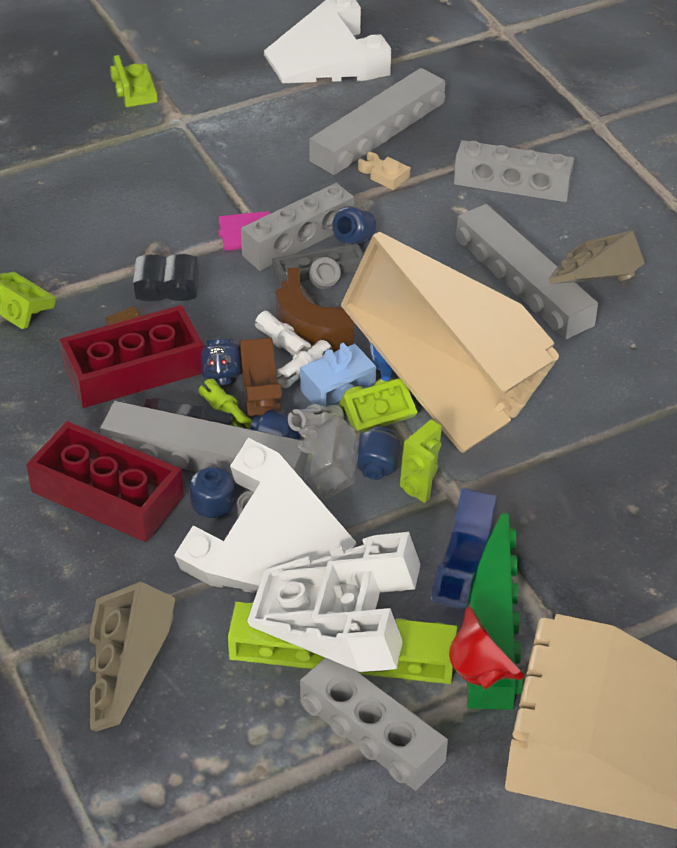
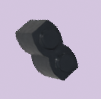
[133,254,199,301]

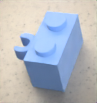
[300,343,376,406]

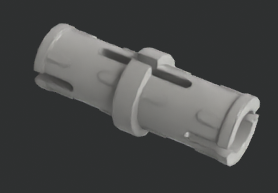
[288,404,344,431]

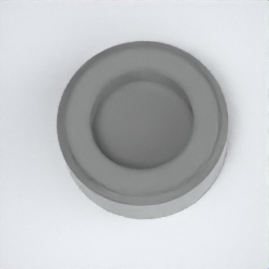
[309,257,341,289]

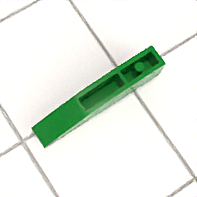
[467,513,522,710]

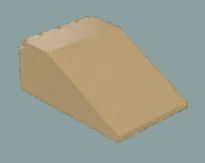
[341,232,559,453]
[505,614,677,829]

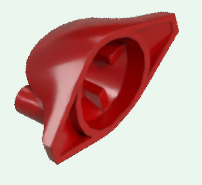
[449,606,525,689]

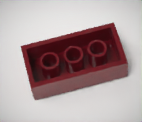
[60,305,204,408]
[26,421,184,542]

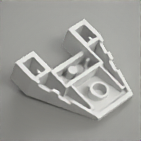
[264,0,391,83]
[174,438,357,593]
[248,532,421,672]

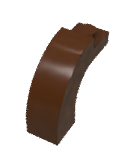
[276,267,354,352]
[239,338,282,416]

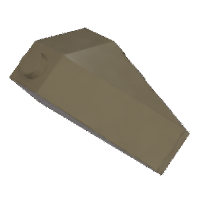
[548,230,645,284]
[90,582,175,732]

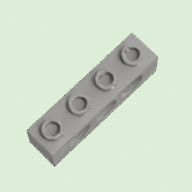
[454,140,574,202]
[241,183,354,271]
[300,658,448,791]

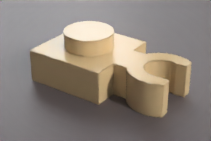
[358,152,411,190]

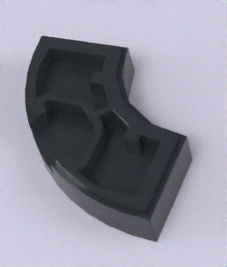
[144,398,233,425]

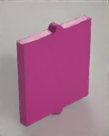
[218,211,269,251]

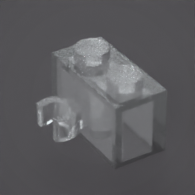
[297,415,360,500]

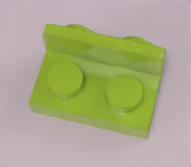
[110,55,157,107]
[0,272,57,329]
[338,377,418,435]
[400,419,442,503]

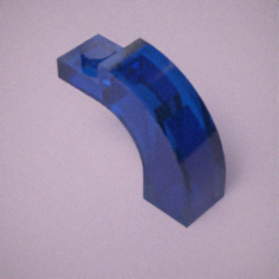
[430,488,498,610]

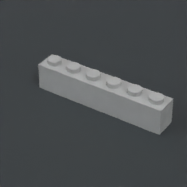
[309,68,445,175]
[456,204,598,340]
[100,401,306,480]

